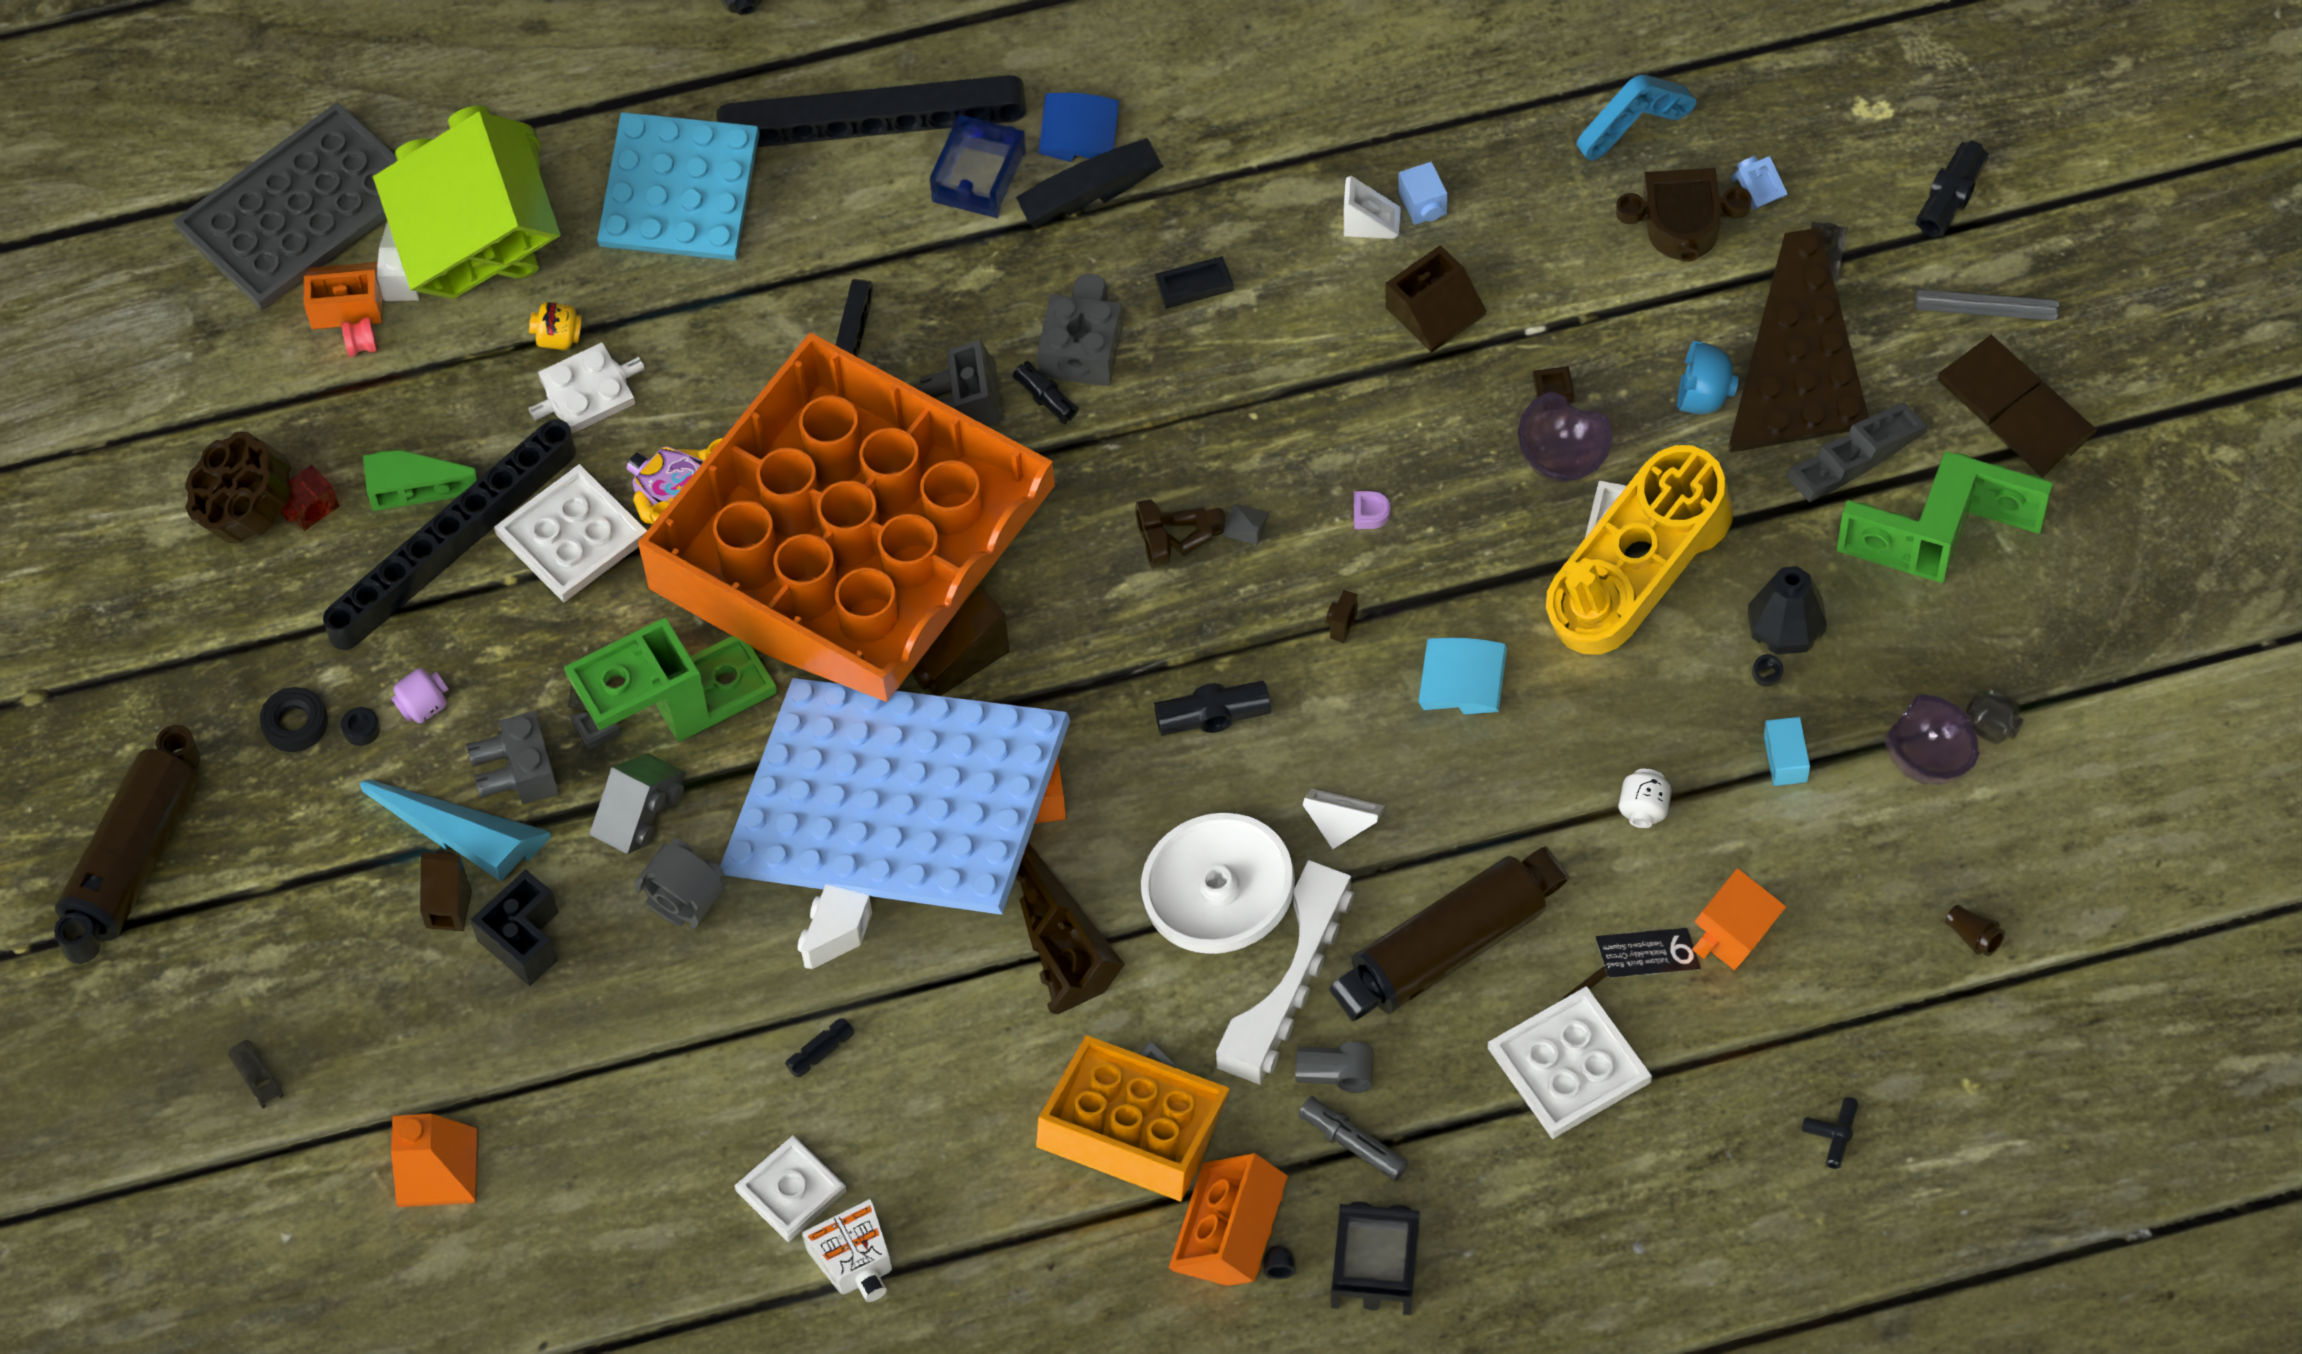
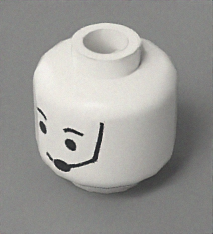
[1619,769,1672,828]

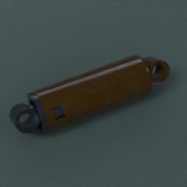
[54,725,200,964]
[1329,846,1570,1022]

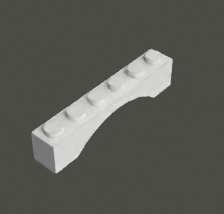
[1216,860,1355,1085]

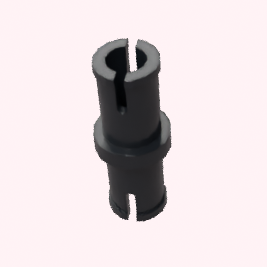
[1013,361,1079,424]

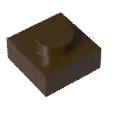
[1326,590,1358,643]

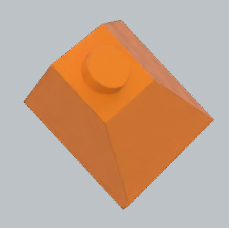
[391,1114,478,1207]

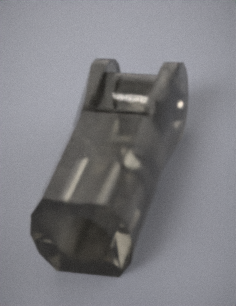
[229,1040,285,1109]

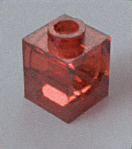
[280,465,340,531]

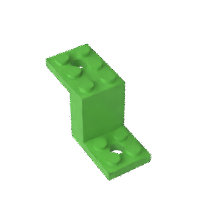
[1837,451,2053,583]
[564,617,777,743]

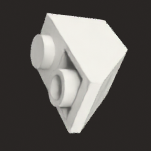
[798,884,872,969]

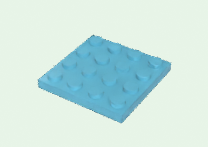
[597,112,760,261]

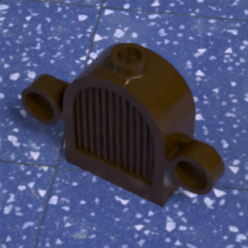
[1616,168,1752,262]

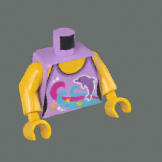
[627,438,722,524]

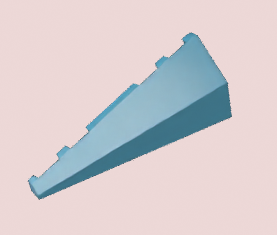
[360,779,551,882]

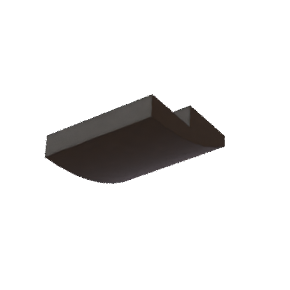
[1989,382,2097,478]

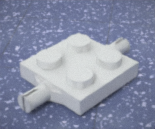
[528,342,645,434]

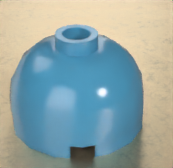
[1677,341,1739,414]

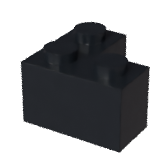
[470,869,559,986]

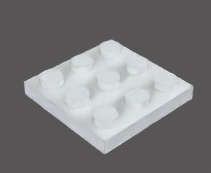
[494,464,647,602]
[1488,986,1652,1139]

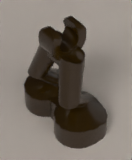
[1136,499,1226,568]

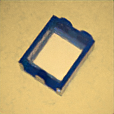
[930,115,1026,219]

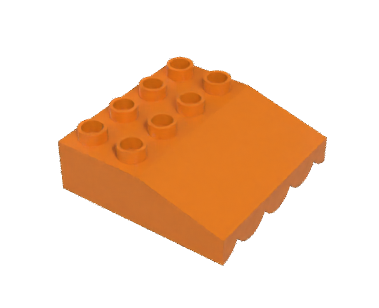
[638,332,1055,702]

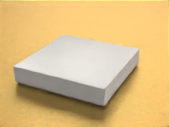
[735,1135,847,1243]

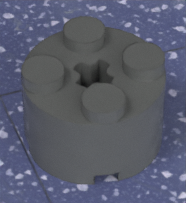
[634,839,724,929]

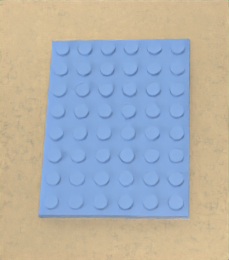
[720,678,1070,915]

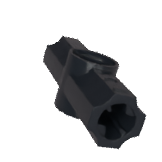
[1916,140,1989,238]
[1154,680,1271,736]

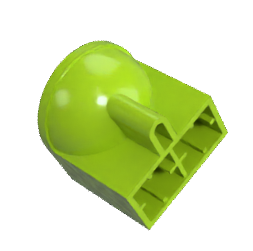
[373,105,561,299]

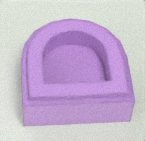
[1354,491,1391,529]

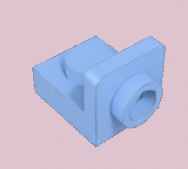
[1730,156,1787,210]

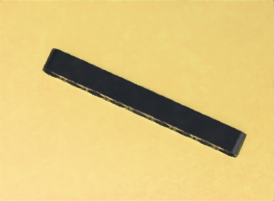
[716,75,1026,147]
[323,419,576,650]

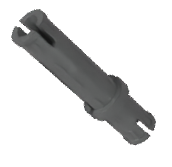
[1298,1096,1409,1182]

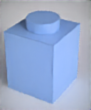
[1398,162,1447,225]

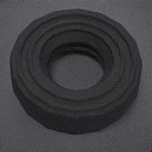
[260,687,328,752]

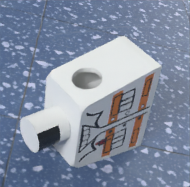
[802,1199,892,1302]

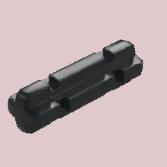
[785,1018,855,1077]

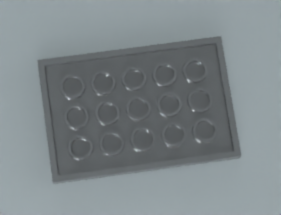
[173,102,397,311]

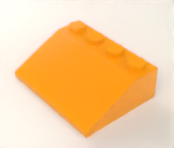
[1036,1035,1230,1202]

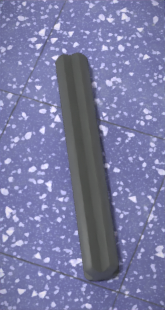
[1915,289,2059,320]

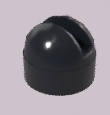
[1752,654,1783,687]
[1263,1245,1296,1279]

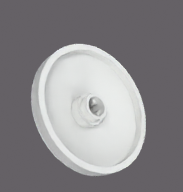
[1141,813,1295,954]

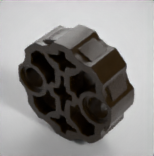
[185,432,292,544]

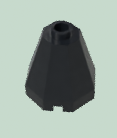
[1747,566,1827,655]

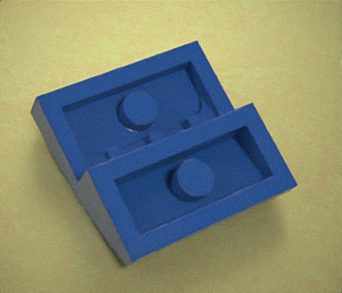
[1038,93,1119,162]

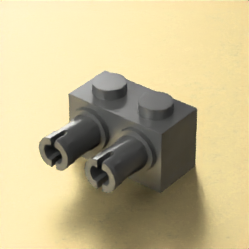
[920,340,1003,425]
[466,711,559,805]

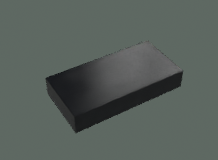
[1155,256,1233,309]

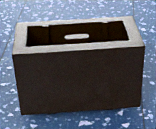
[1385,245,1486,353]

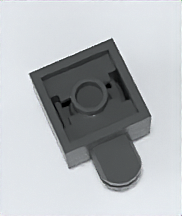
[1037,274,1123,386]

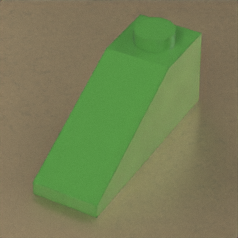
[363,450,478,511]

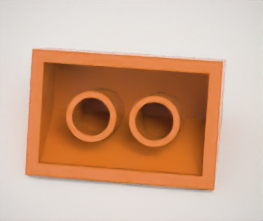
[1169,1153,1288,1286]

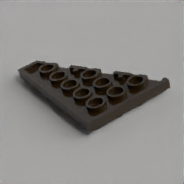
[1728,227,1869,453]

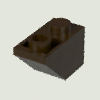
[420,850,472,932]

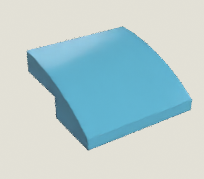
[1418,638,1507,715]

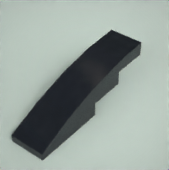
[1016,138,1163,229]

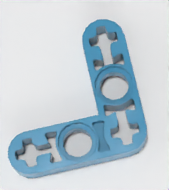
[1576,75,1696,160]

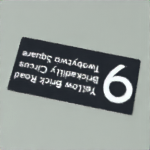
[1595,928,1701,978]

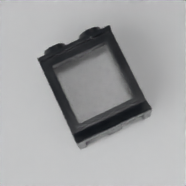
[1331,1202,1420,1315]

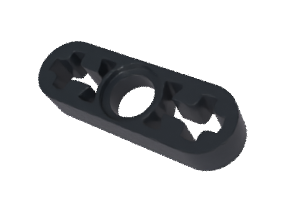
[835,279,873,357]

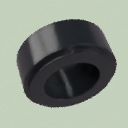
[341,707,380,746]

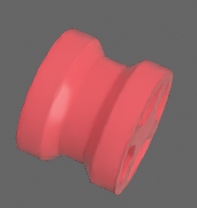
[341,317,377,358]

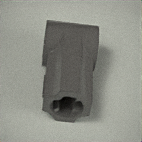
[1295,1042,1374,1093]

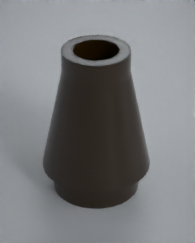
[1945,905,2005,956]

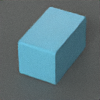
[1764,717,1810,786]

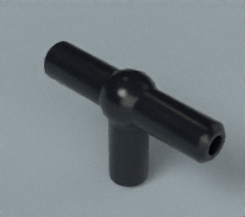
[1802,1097,1859,1169]

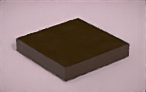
[1937,334,2042,426]

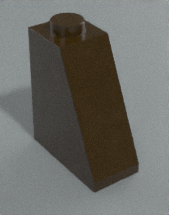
[912,588,1010,696]

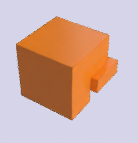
[1692,868,1786,971]

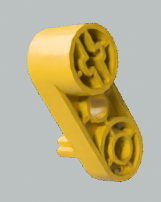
[1546,445,1733,655]

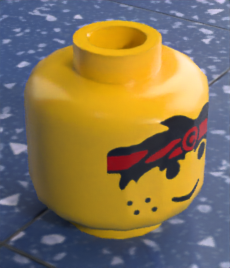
[528,302,582,350]

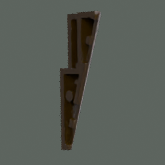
[1015,842,1125,1014]

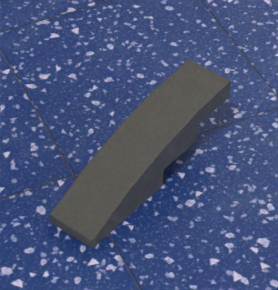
[1786,402,1928,502]

